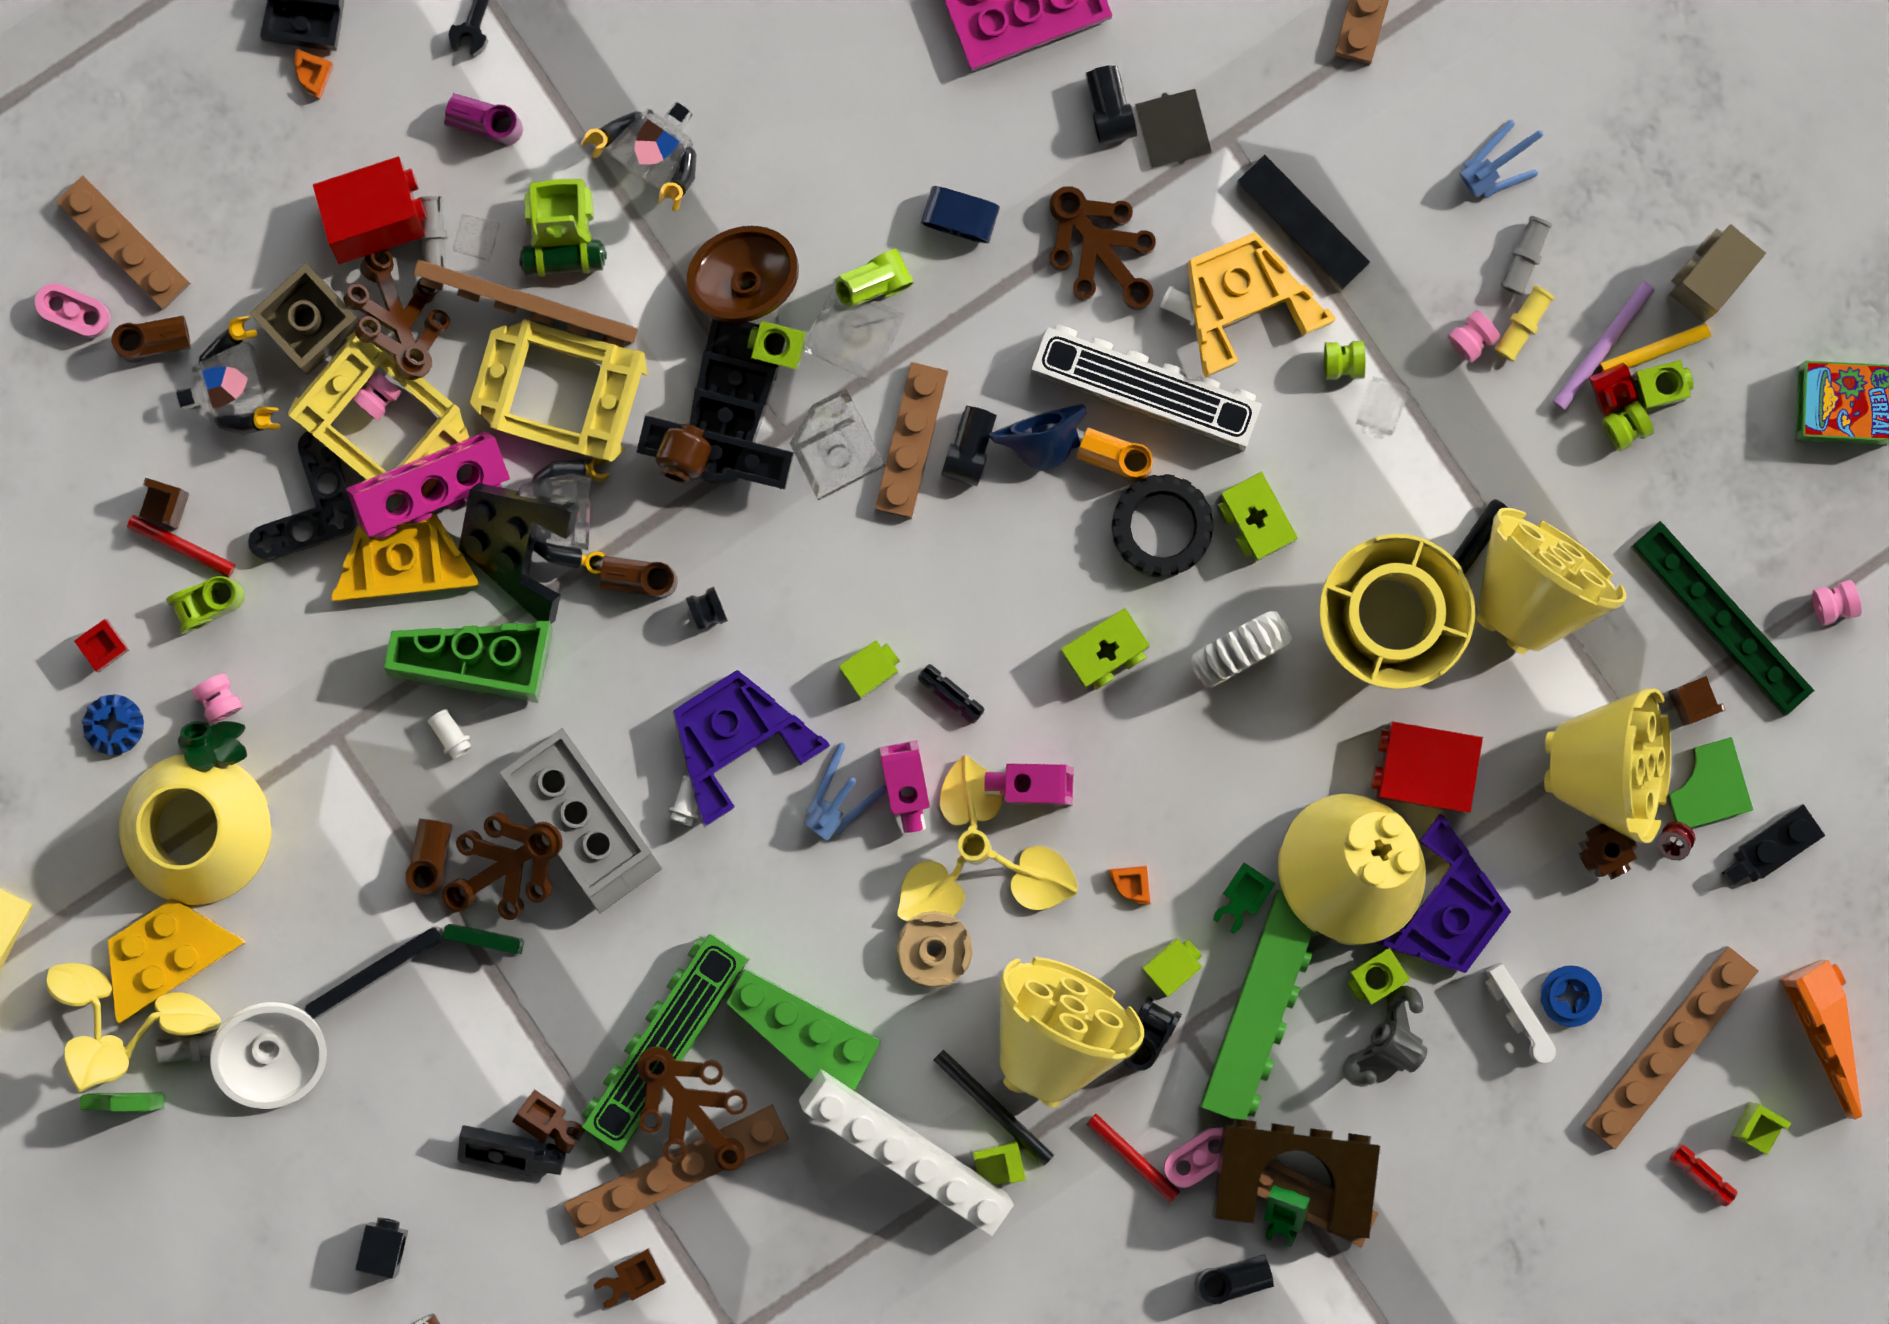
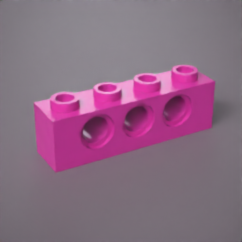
[346,431,510,538]

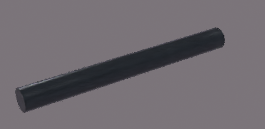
[933,1049,1054,1166]

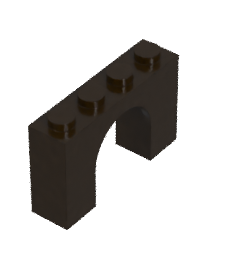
[1212,1118,1380,1238]

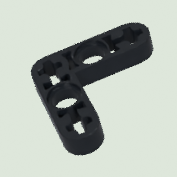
[248,431,357,560]

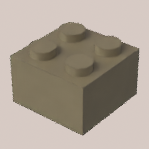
[1669,224,1766,323]
[249,262,360,375]

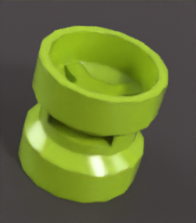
[1324,341,1366,380]
[1602,401,1654,452]

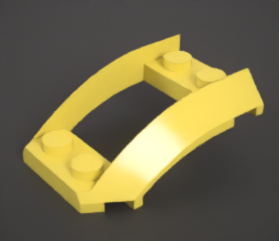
[470,319,648,462]
[288,331,469,497]

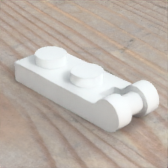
[1485,963,1556,1063]

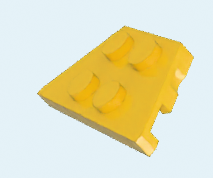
[332,514,480,602]
[108,899,245,1024]

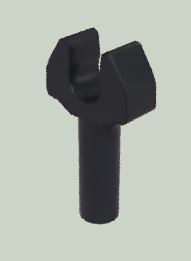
[449,0,489,58]

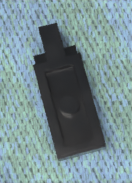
[1721,804,1826,885]
[457,1125,566,1177]

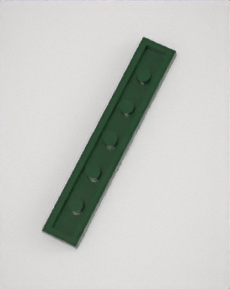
[1631,521,1815,716]

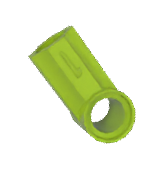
[835,248,914,308]

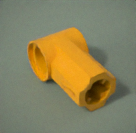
[1076,427,1153,482]

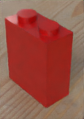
[312,156,428,265]
[1371,721,1483,814]

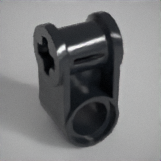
[1123,996,1182,1071]

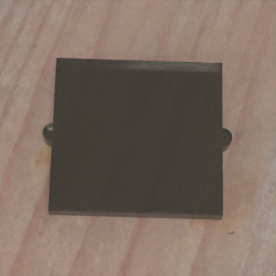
[1135,89,1212,169]

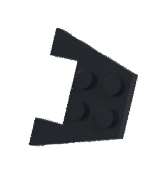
[459,483,579,624]

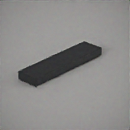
[1237,155,1370,290]
[304,927,446,1019]

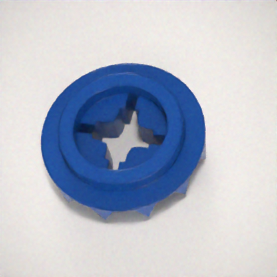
[81,694,144,755]
[1540,965,1602,1027]

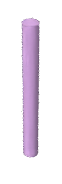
[1552,281,1655,411]

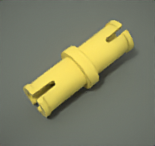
[1494,285,1555,362]

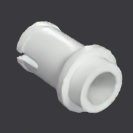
[1160,286,1195,326]
[427,709,472,760]
[669,775,698,826]

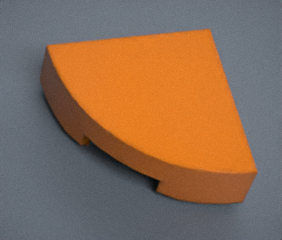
[294,49,334,99]
[1108,866,1151,904]

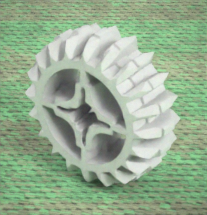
[1190,611,1292,687]

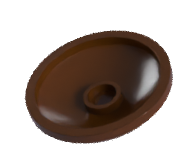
[687,226,799,323]

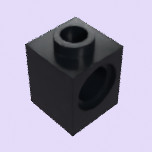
[355,1217,408,1279]

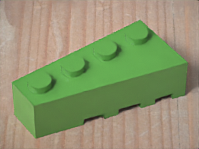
[384,621,553,703]
[727,969,881,1091]

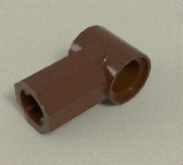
[111,315,191,362]
[600,556,678,598]
[405,818,453,896]

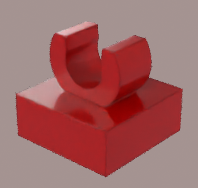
[1589,363,1639,415]
[74,619,130,672]

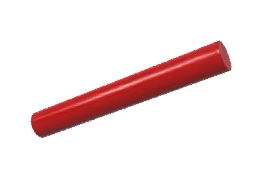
[127,515,236,578]
[1086,1113,1180,1203]

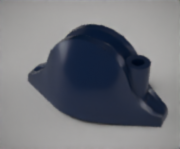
[989,403,1086,470]

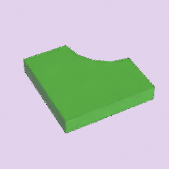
[1668,737,1753,828]
[80,1092,165,1112]

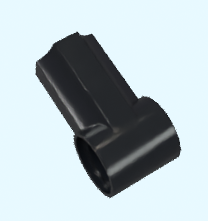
[1086,65,1137,145]
[941,405,997,486]
[1195,1254,1274,1304]

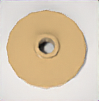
[896,911,973,988]

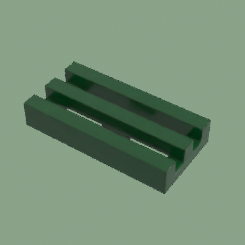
[443,924,525,954]

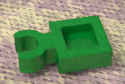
[1213,862,1276,934]
[1264,1185,1310,1247]

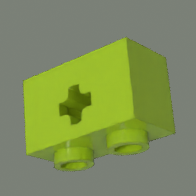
[1217,471,1298,563]
[1060,608,1150,690]

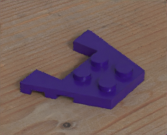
[672,670,830,827]
[1375,814,1511,973]

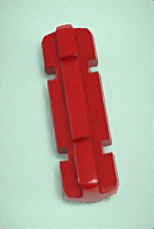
[1670,1145,1738,1207]

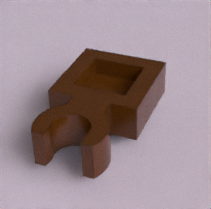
[512,1089,585,1153]
[594,1248,667,1308]

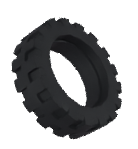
[1111,474,1214,577]

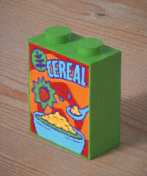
[1795,360,1889,445]

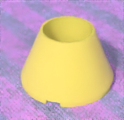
[1319,534,1475,689]
[119,754,272,905]

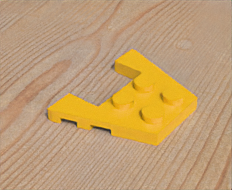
[1186,232,1336,378]

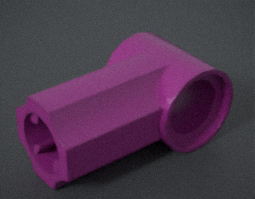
[444,93,523,146]

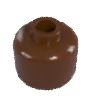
[655,424,711,484]

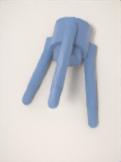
[1460,120,1543,198]
[804,743,887,840]

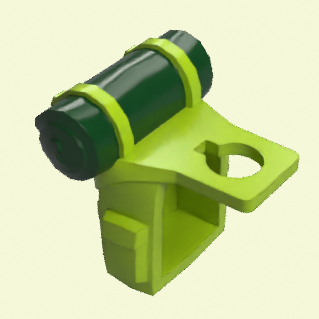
[519,179,607,277]

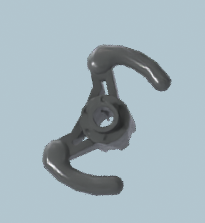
[1343,985,1427,1087]

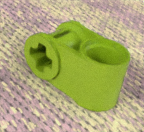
[166,576,245,634]

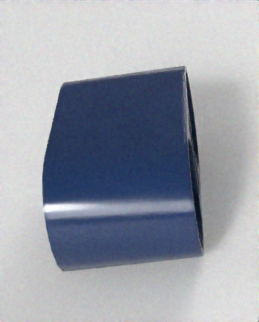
[920,186,1000,244]

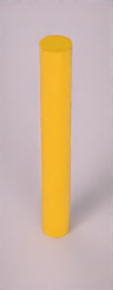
[1599,323,1711,372]

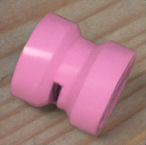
[1447,310,1501,363]
[352,370,403,421]
[1812,580,1862,626]
[191,673,243,725]

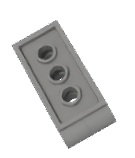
[499,728,662,914]

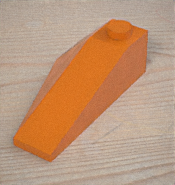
[1780,960,1862,1120]

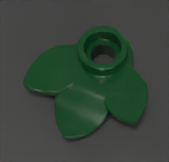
[178,721,247,772]

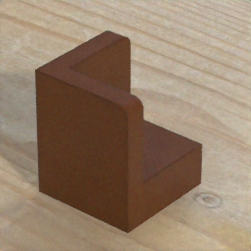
[139,478,189,529]
[1669,676,1726,726]

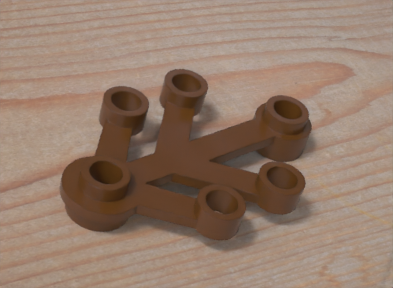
[1049,186,1156,310]
[343,250,450,380]
[442,812,563,920]
[637,1047,747,1171]

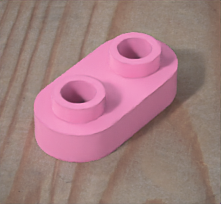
[35,283,111,338]
[1164,1127,1223,1188]

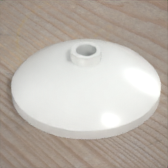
[210,1002,327,1109]

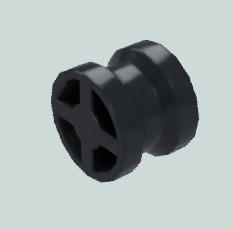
[686,586,728,633]

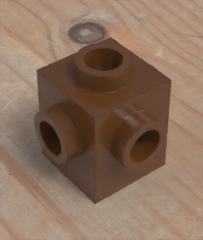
[1578,823,1638,880]

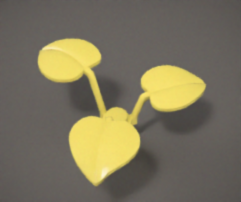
[897,755,1078,922]
[46,963,221,1093]

